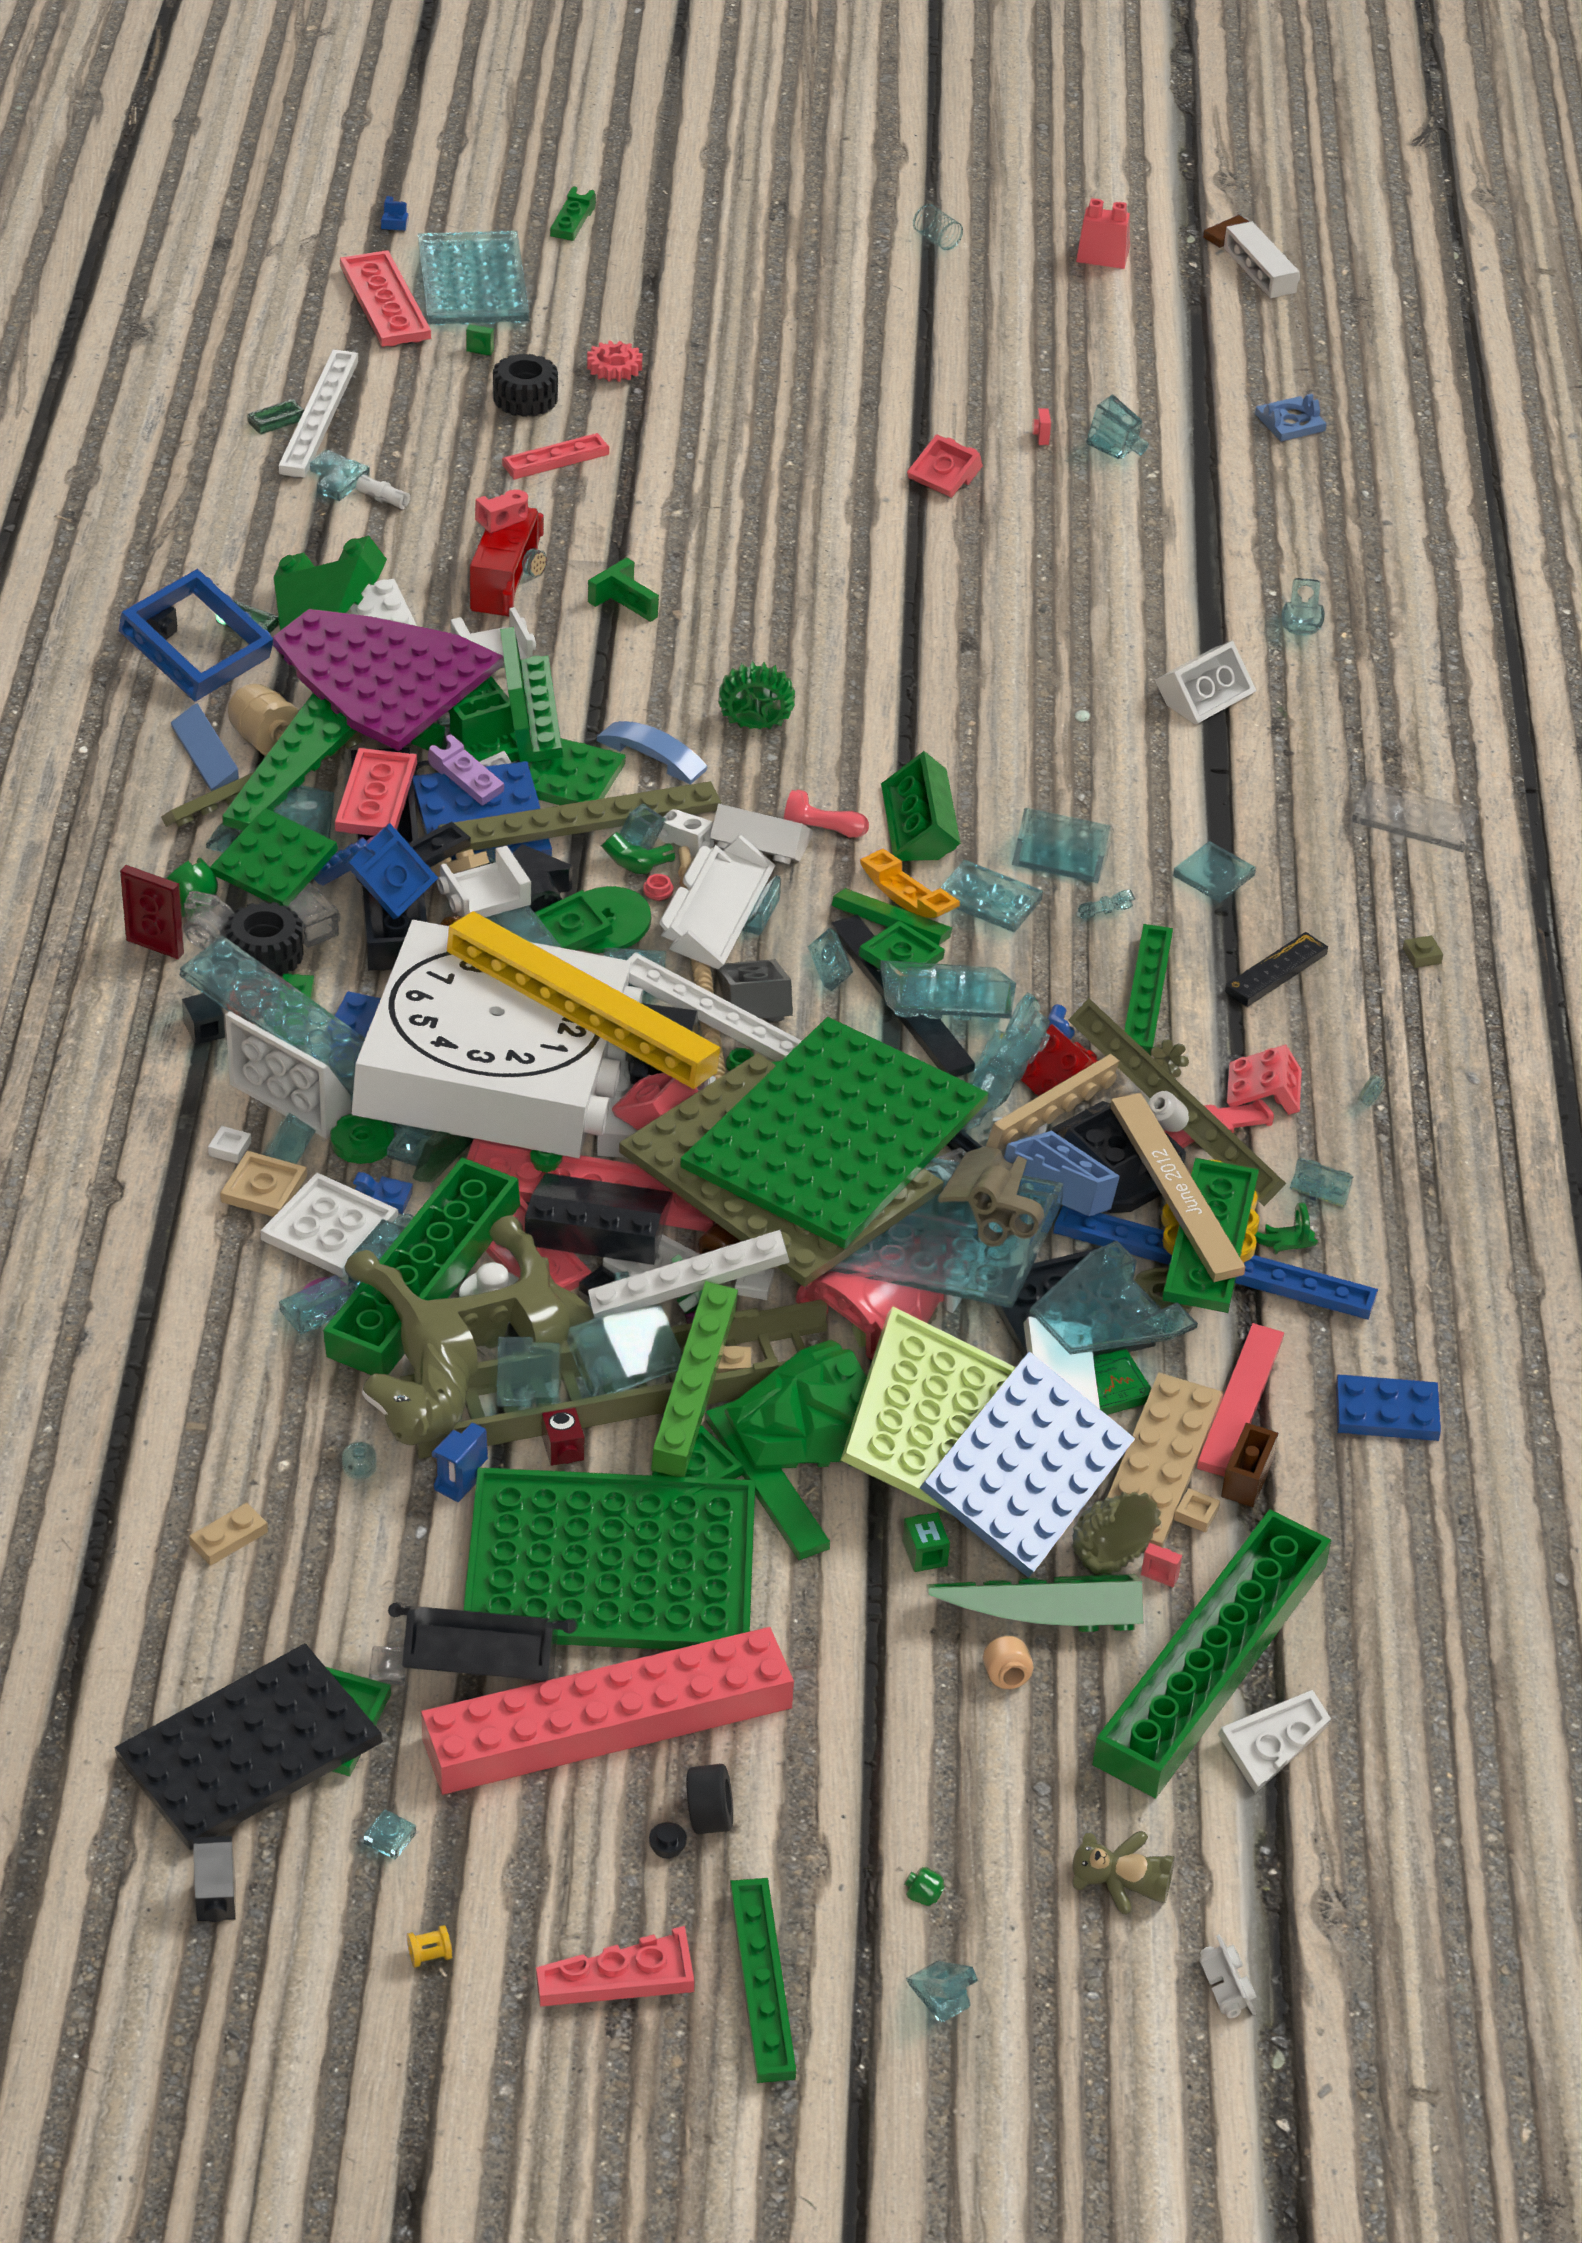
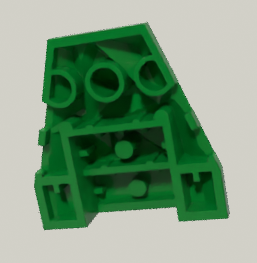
[724,1339,867,1469]

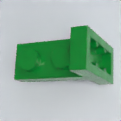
[588,557,659,622]

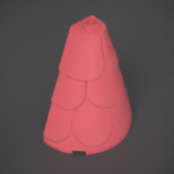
[796,1229,966,1360]

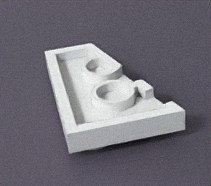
[1218,1690,1331,1794]

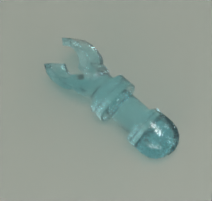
[1078,889,1135,919]

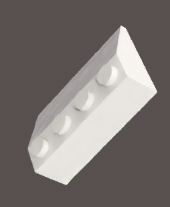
[225,1011,351,1139]

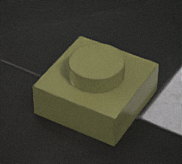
[1403,935,1444,968]

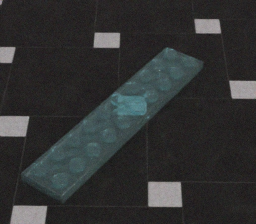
[179,936,437,1148]

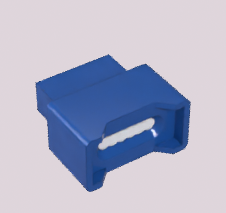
[432,1422,488,1502]

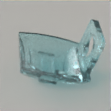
[1281,578,1325,636]

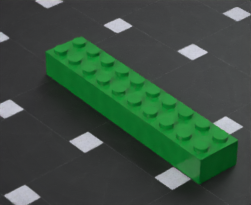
[1092,1509,1332,1799]

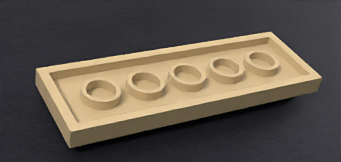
[1107,1372,1223,1548]

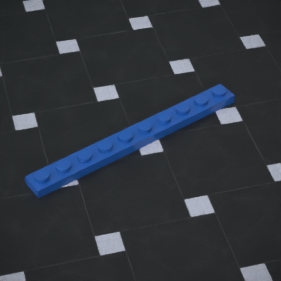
[1054,1205,1378,1320]

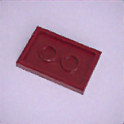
[120,865,184,960]

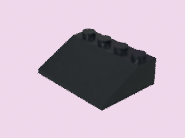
[525,1173,673,1265]

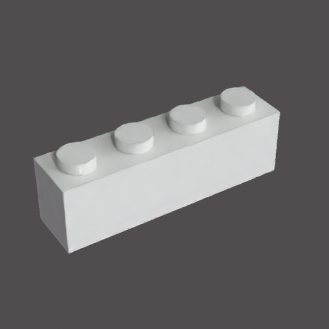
[1224,221,1300,298]

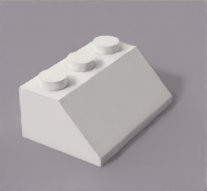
[1155,641,1256,724]
[710,804,813,865]

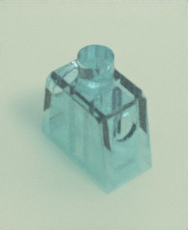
[1086,394,1149,459]

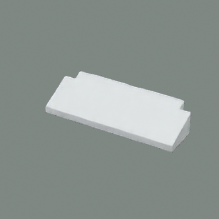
[660,834,775,969]

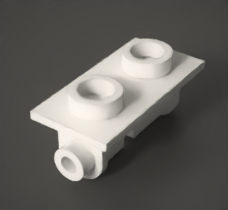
[1199,1934,1257,2018]

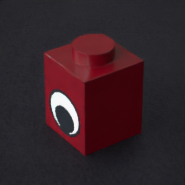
[542,1407,585,1466]

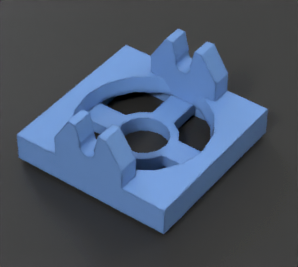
[1255,394,1326,442]

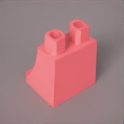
[1076,198,1130,269]
[612,1073,698,1130]

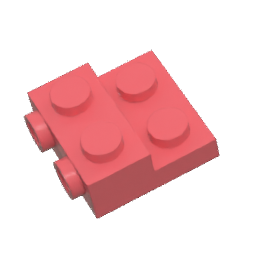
[907,434,983,498]

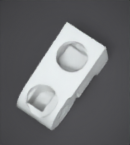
[654,809,714,857]

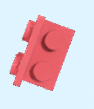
[1227,1044,1302,1115]

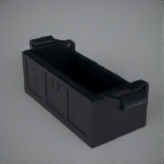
[388,1602,579,1681]

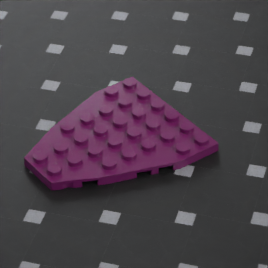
[273,609,504,751]

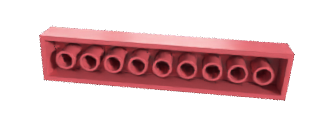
[421,1627,794,1795]

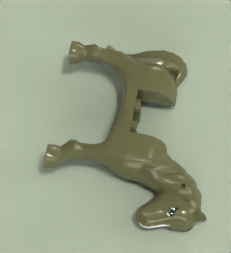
[344,1215,597,1445]

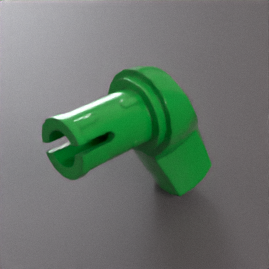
[601,832,675,875]

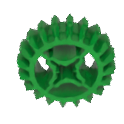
[718,661,795,729]

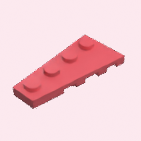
[536,1926,694,2007]

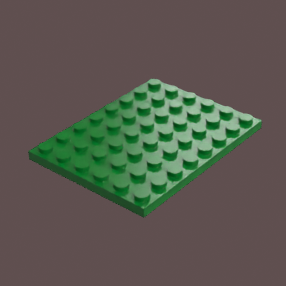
[680,1016,989,1249]
[464,1467,755,1650]

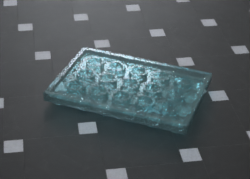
[418,231,529,326]

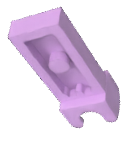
[428,735,504,805]

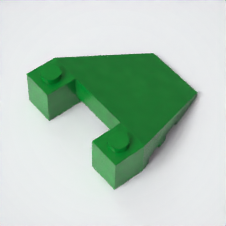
[273,536,387,631]

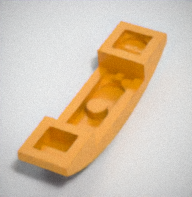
[860,848,960,918]

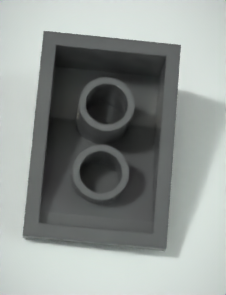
[716,959,793,1022]

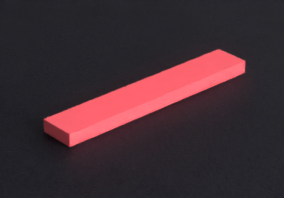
[1197,1323,1284,1477]

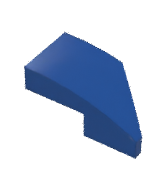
[381,196,409,231]

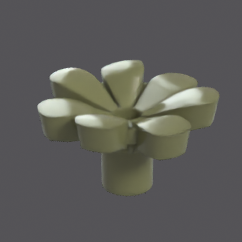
[1151,1039,1189,1078]

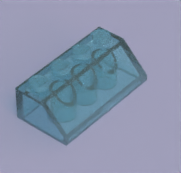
[880,960,1016,1022]

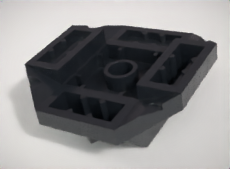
[1052,1101,1186,1213]

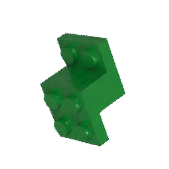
[448,676,520,763]

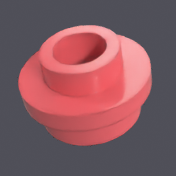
[643,874,673,901]

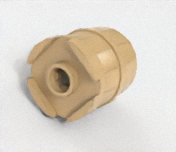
[228,684,299,756]

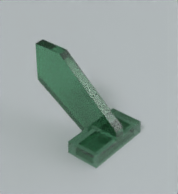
[412,1131,474,1182]

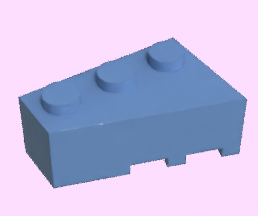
[1004,1131,1120,1216]

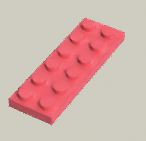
[340,250,431,347]

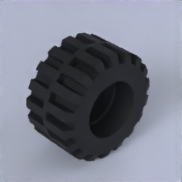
[493,354,558,417]
[225,902,304,980]

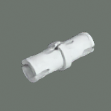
[356,475,410,509]

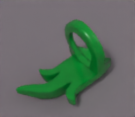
[1254,1202,1318,1255]

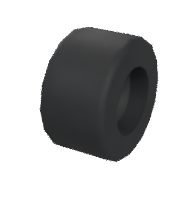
[686,1764,733,1834]

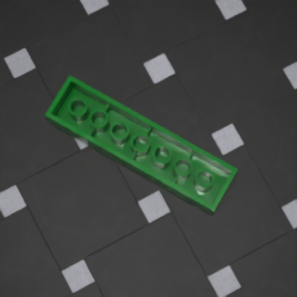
[323,1157,520,1375]

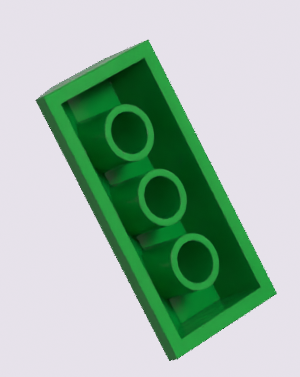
[881,751,961,861]

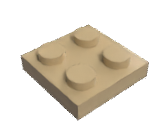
[220,1151,307,1217]

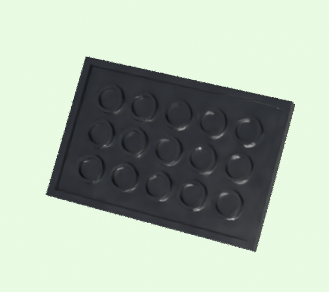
[114,1643,383,1850]

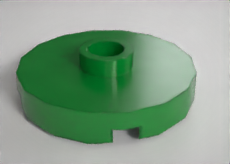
[330,1113,395,1164]

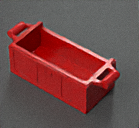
[470,507,544,617]

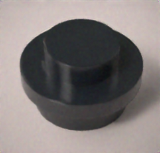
[649,1822,687,1859]

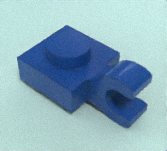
[353,1172,413,1214]

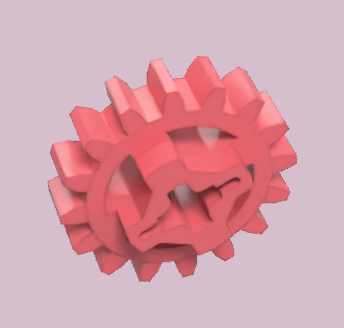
[587,341,643,382]

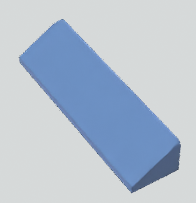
[171,703,239,791]

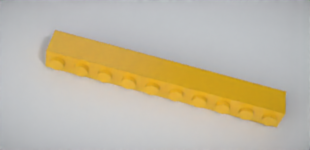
[447,911,721,1089]

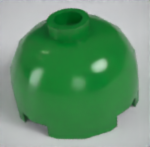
[166,858,218,917]

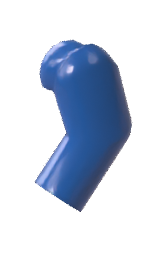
[1045,1004,1075,1040]

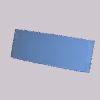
[597,721,707,784]

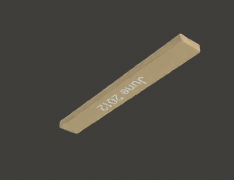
[1111,1092,1245,1282]

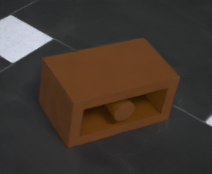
[1221,1423,1279,1507]

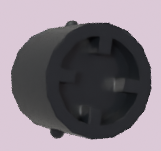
[523,868,562,919]

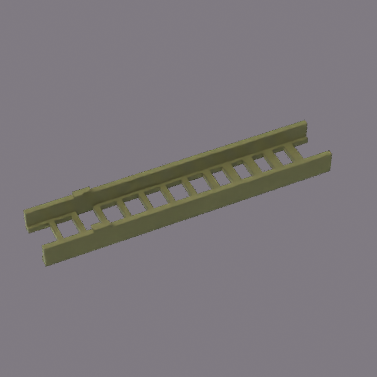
[400,1300,827,1459]

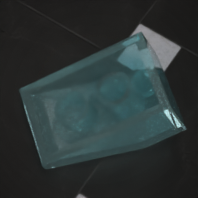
[567,1305,683,1397]

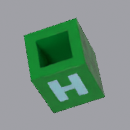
[902,1512,950,1572]

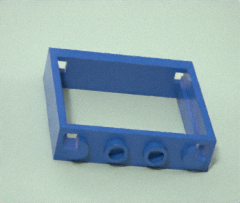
[118,569,273,702]

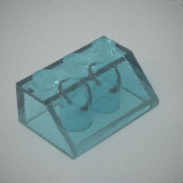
[1012,808,1114,884]

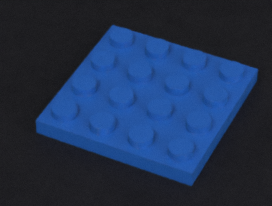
[413,761,552,866]

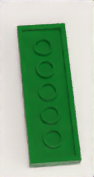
[1162,1158,1259,1313]

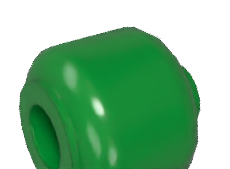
[904,1867,945,1906]

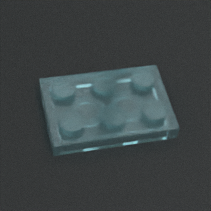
[940,859,1043,933]

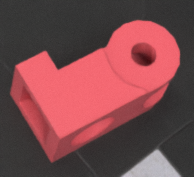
[475,489,528,533]

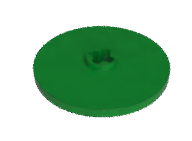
[581,886,652,953]

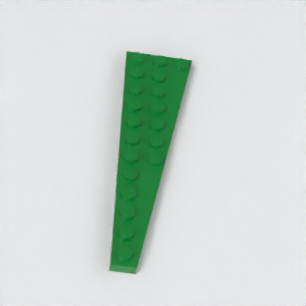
[222,693,357,831]

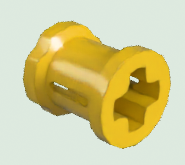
[406,1925,452,1968]

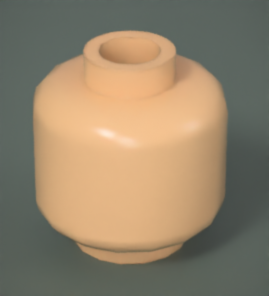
[983,1636,1034,1690]

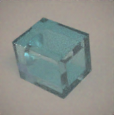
[619,803,667,850]

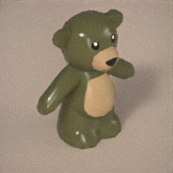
[1072,1831,1175,1915]

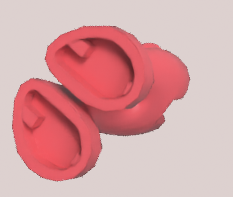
[784,789,869,838]

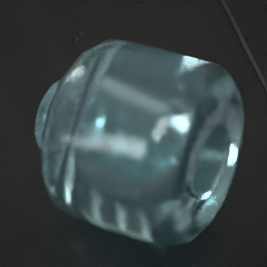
[342,1442,377,1479]

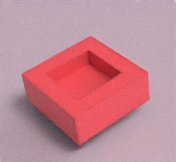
[1032,408,1051,445]
[1141,1543,1182,1587]

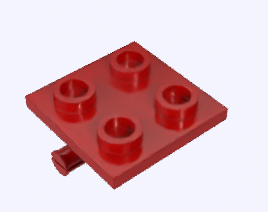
[1012,1024,1098,1097]

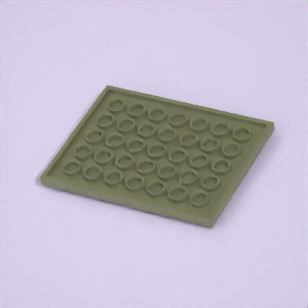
[619,1053,944,1287]

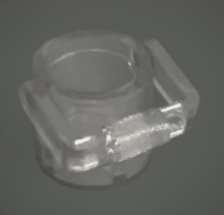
[183,891,234,951]

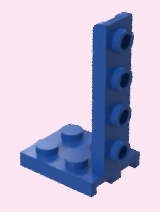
[314,823,438,919]

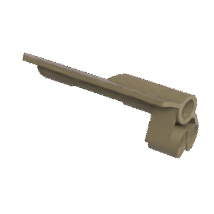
[938,1146,1044,1247]

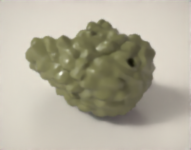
[1072,1492,1161,1575]

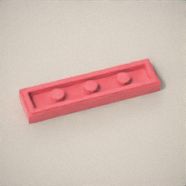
[502,433,609,480]

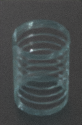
[913,204,963,250]

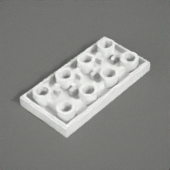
[1024,1317,1100,1409]

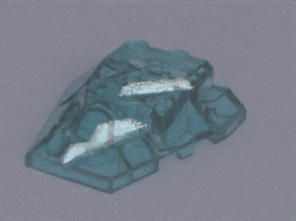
[962,992,1050,1131]

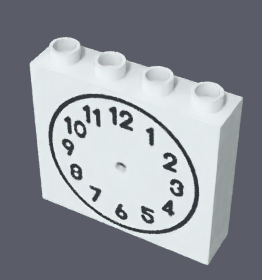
[352,920,643,1158]

